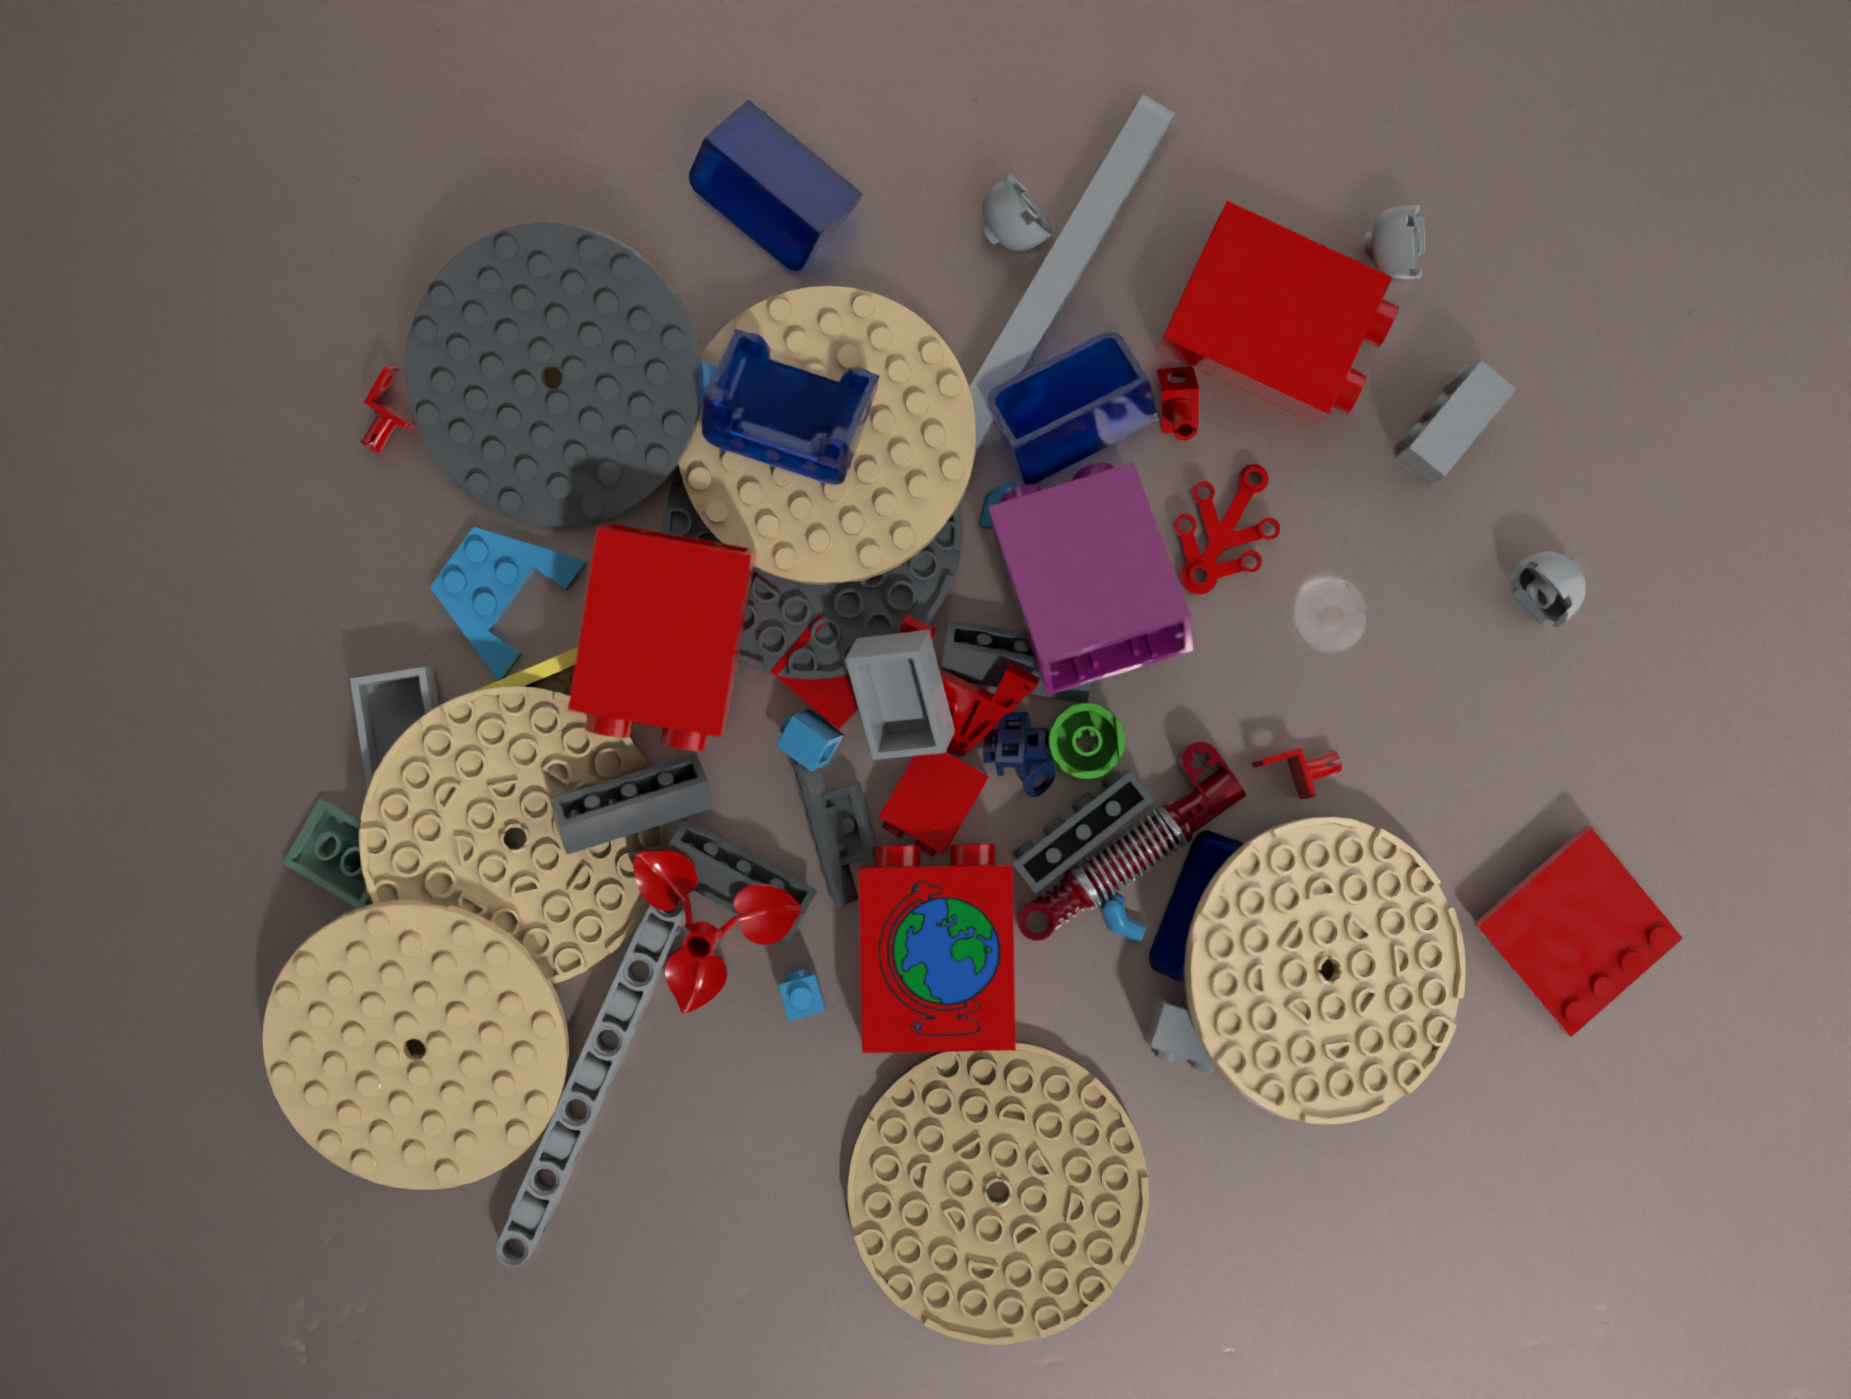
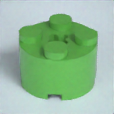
[1047,703,1125,779]

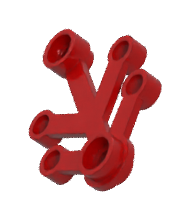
[1173,464,1280,595]

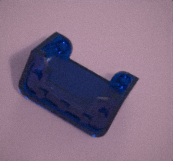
[702,329,880,485]

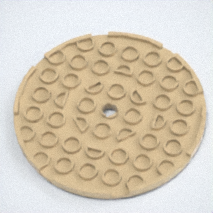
[679,286,977,585]
[359,686,667,984]
[1185,817,1466,1125]
[262,900,569,1190]
[847,1041,1149,1345]

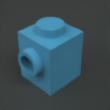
[776,709,844,771]
[779,968,827,1022]

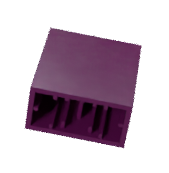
[988,462,1193,695]

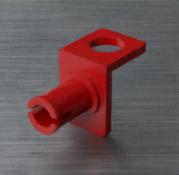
[360,366,417,453]
[1157,367,1199,441]
[1251,748,1342,799]

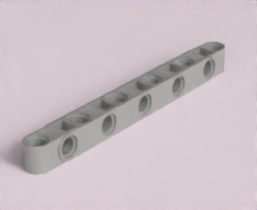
[496,894,690,1267]

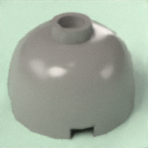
[982,174,1052,252]
[1365,204,1425,280]
[1509,550,1587,627]

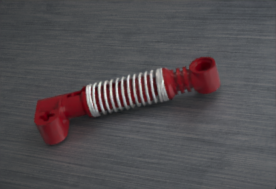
[1017,742,1246,941]

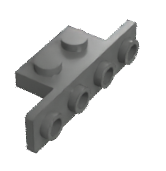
[795,762,878,907]

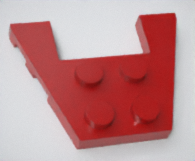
[900,615,1040,757]

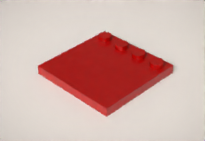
[1473,825,1683,1037]

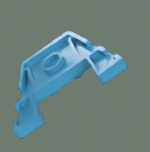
[430,527,587,680]

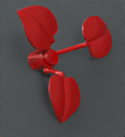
[634,850,802,1014]

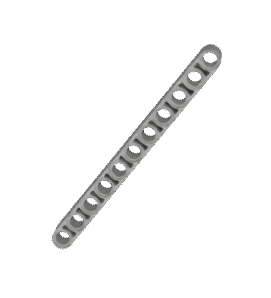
[969,94,1176,451]

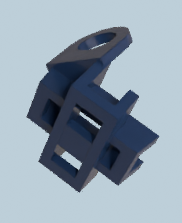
[983,712,1055,797]

